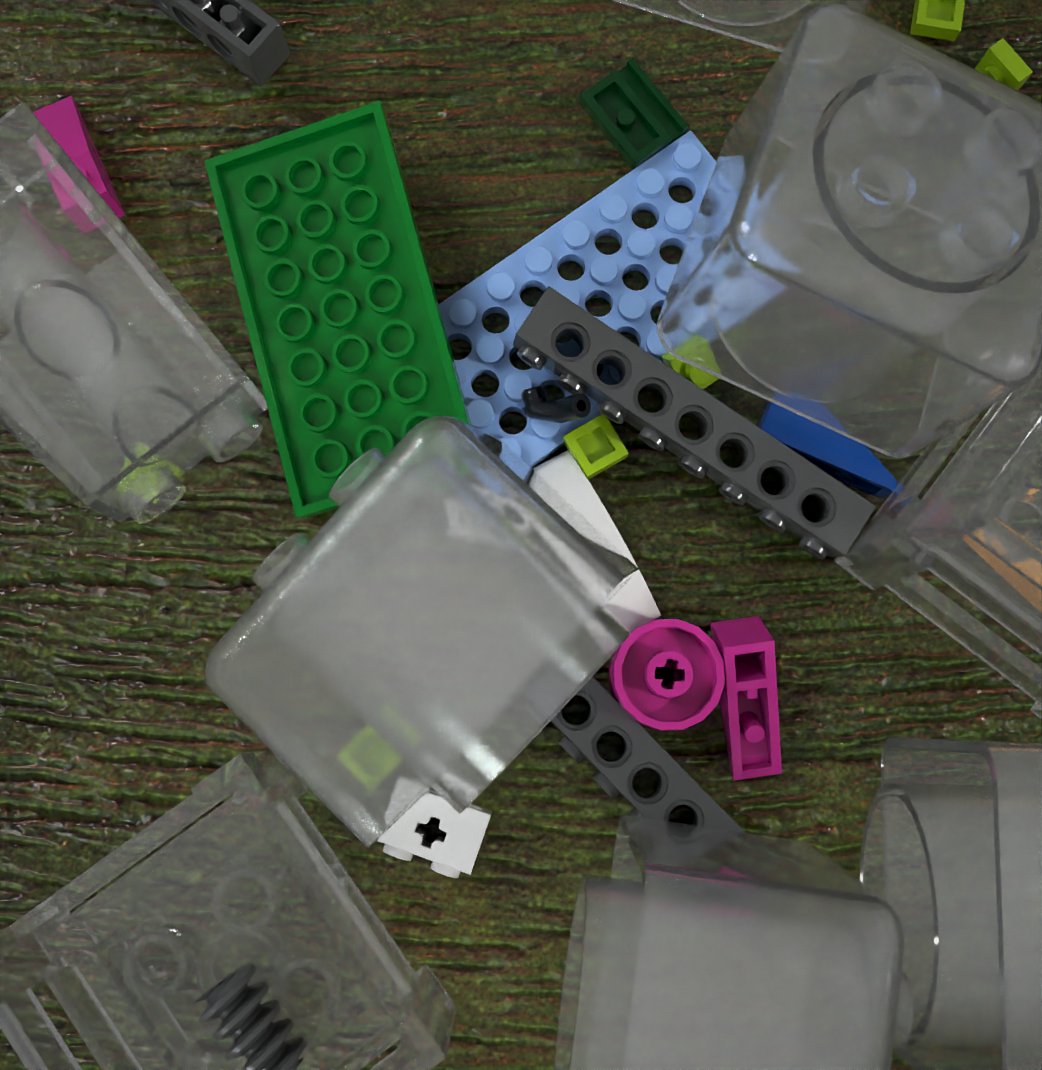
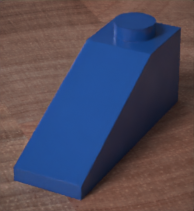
[758,382,899,499]

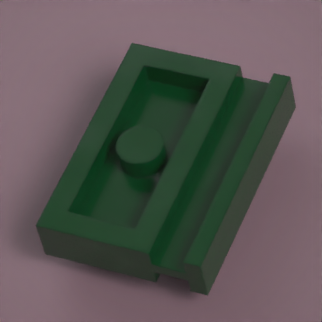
[579,58,689,170]

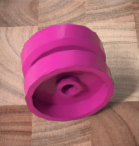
[608,619,725,731]

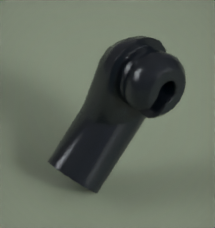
[521,385,591,423]

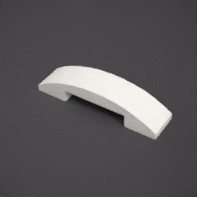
[526,450,661,639]

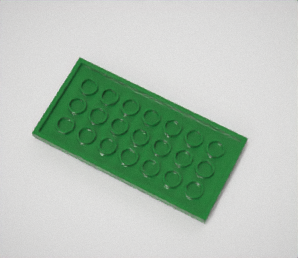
[204,100,483,519]

